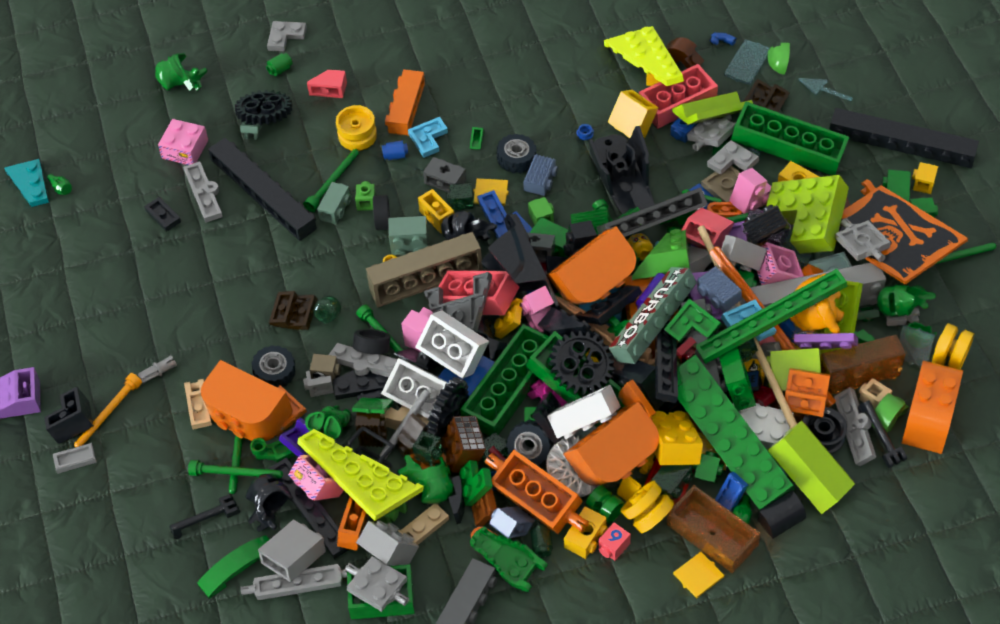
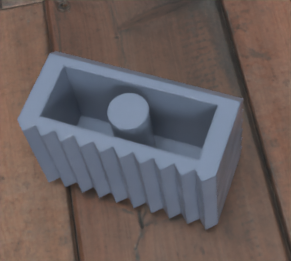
[524,154,558,196]
[697,266,742,312]
[490,506,535,539]

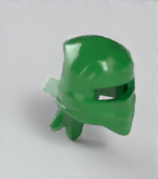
[155,53,207,91]
[876,284,936,317]
[398,455,454,504]

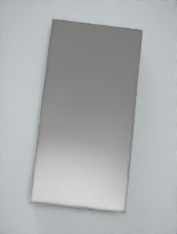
[53,443,97,474]

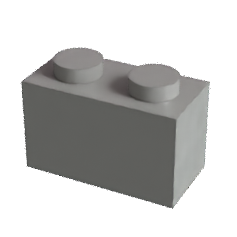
[721,235,767,272]

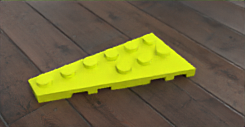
[298,429,424,521]

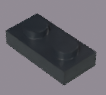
[144,197,181,232]

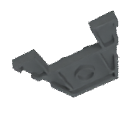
[424,272,492,332]

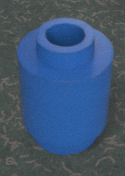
[382,140,408,161]

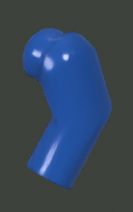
[710,32,737,46]

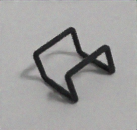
[347,427,394,469]

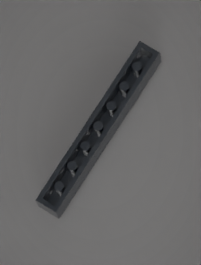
[829,108,979,168]
[208,138,317,241]

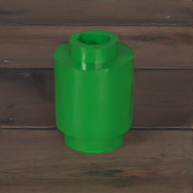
[266,53,293,76]

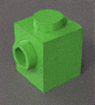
[528,197,554,225]

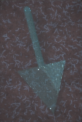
[798,78,852,101]

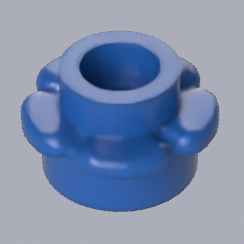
[576,124,594,140]

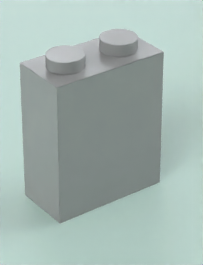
[258,519,326,582]

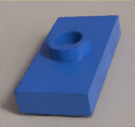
[713,471,748,516]

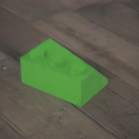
[632,229,690,280]

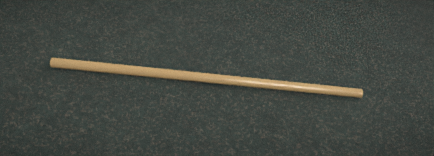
[698,226,797,429]

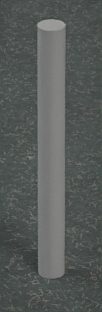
[379,389,431,460]

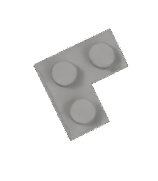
[267,21,307,51]
[707,140,759,175]

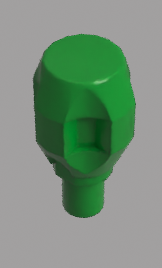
[47,174,72,195]
[732,495,752,529]

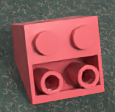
[681,207,734,249]

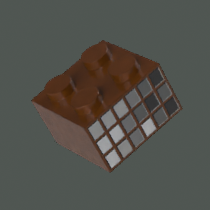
[441,416,486,473]

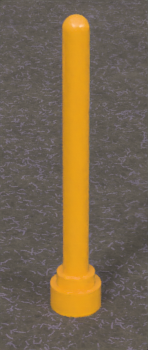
[74,373,142,447]

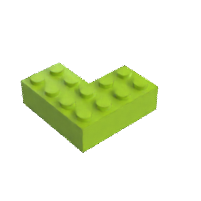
[766,175,849,254]

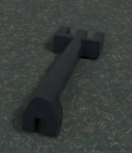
[858,400,907,468]
[169,494,240,539]

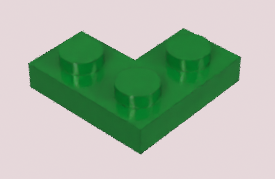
[664,299,721,343]
[460,460,493,507]

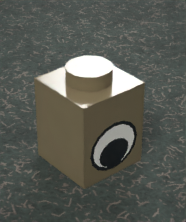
[310,354,341,383]

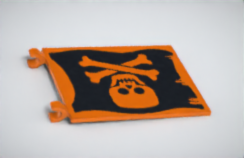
[836,179,968,285]

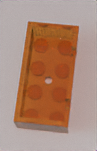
[820,335,906,394]
[667,485,760,574]

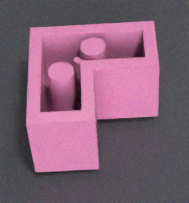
[729,168,771,214]
[520,286,554,333]
[401,307,433,352]

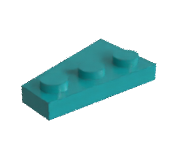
[4,159,49,207]

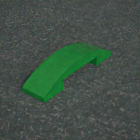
[197,535,270,599]

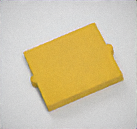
[473,178,509,206]
[673,552,724,598]

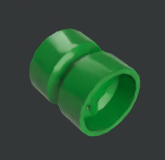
[586,485,625,524]

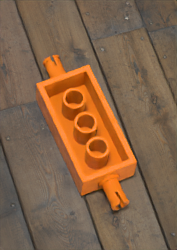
[485,450,589,534]

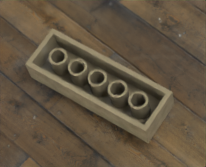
[366,232,483,308]

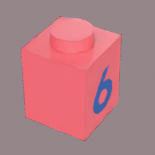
[598,523,631,561]

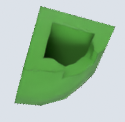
[768,43,790,75]

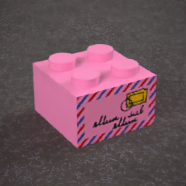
[158,119,208,165]
[757,242,804,285]
[288,455,344,501]

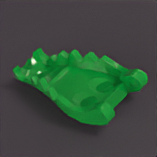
[470,527,548,592]

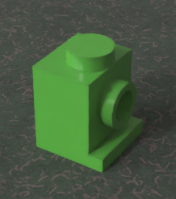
[355,181,376,211]

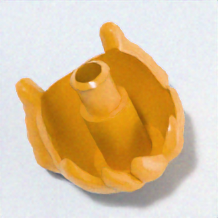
[790,273,844,334]

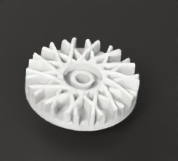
[546,435,598,497]

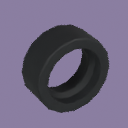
[373,195,390,230]
[352,329,391,354]

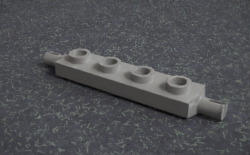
[241,564,347,600]

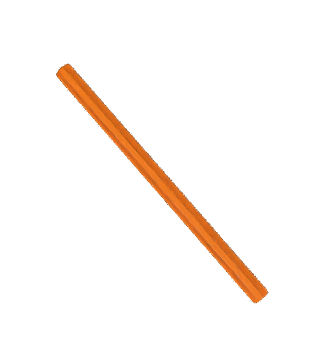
[710,246,836,408]

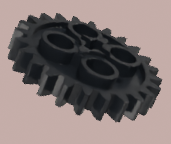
[235,90,292,125]
[549,331,615,395]
[426,377,469,440]

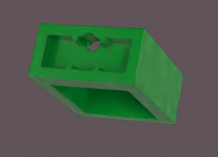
[719,347,756,411]

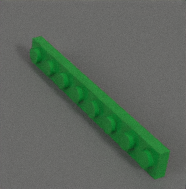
[696,269,848,364]

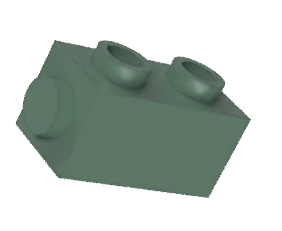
[317,182,352,225]

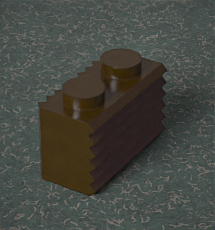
[355,412,388,447]

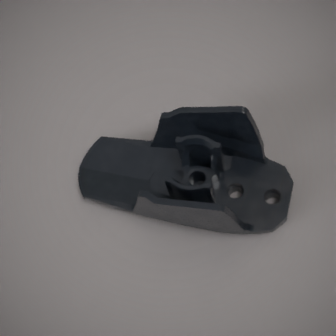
[589,126,655,215]
[481,212,561,310]

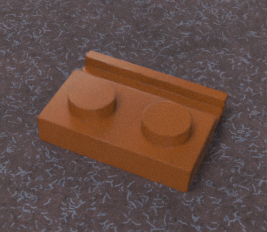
[472,488,497,527]

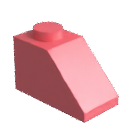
[307,70,347,98]

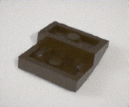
[743,78,790,112]
[269,291,318,330]

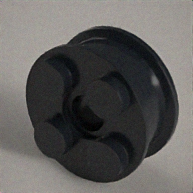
[803,407,847,454]

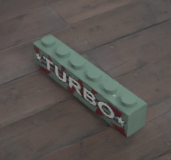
[609,267,697,364]

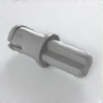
[138,355,177,383]

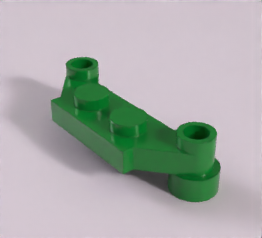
[250,413,321,463]

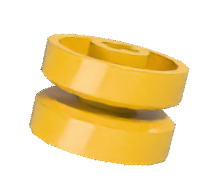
[335,105,377,151]
[932,323,975,370]
[621,481,674,533]

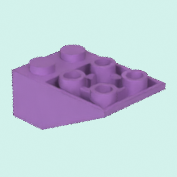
[0,367,41,419]

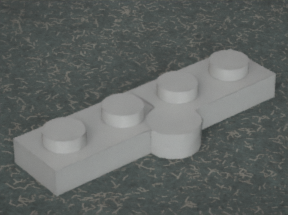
[183,161,223,223]
[329,343,398,378]
[834,387,876,466]

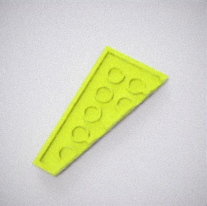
[604,26,684,86]

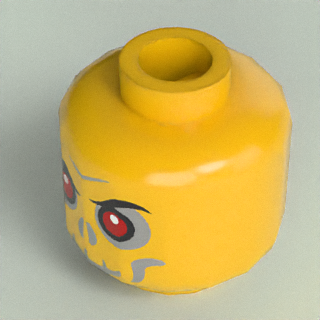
[628,233,653,261]

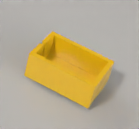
[652,411,703,465]

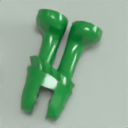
[305,405,352,440]

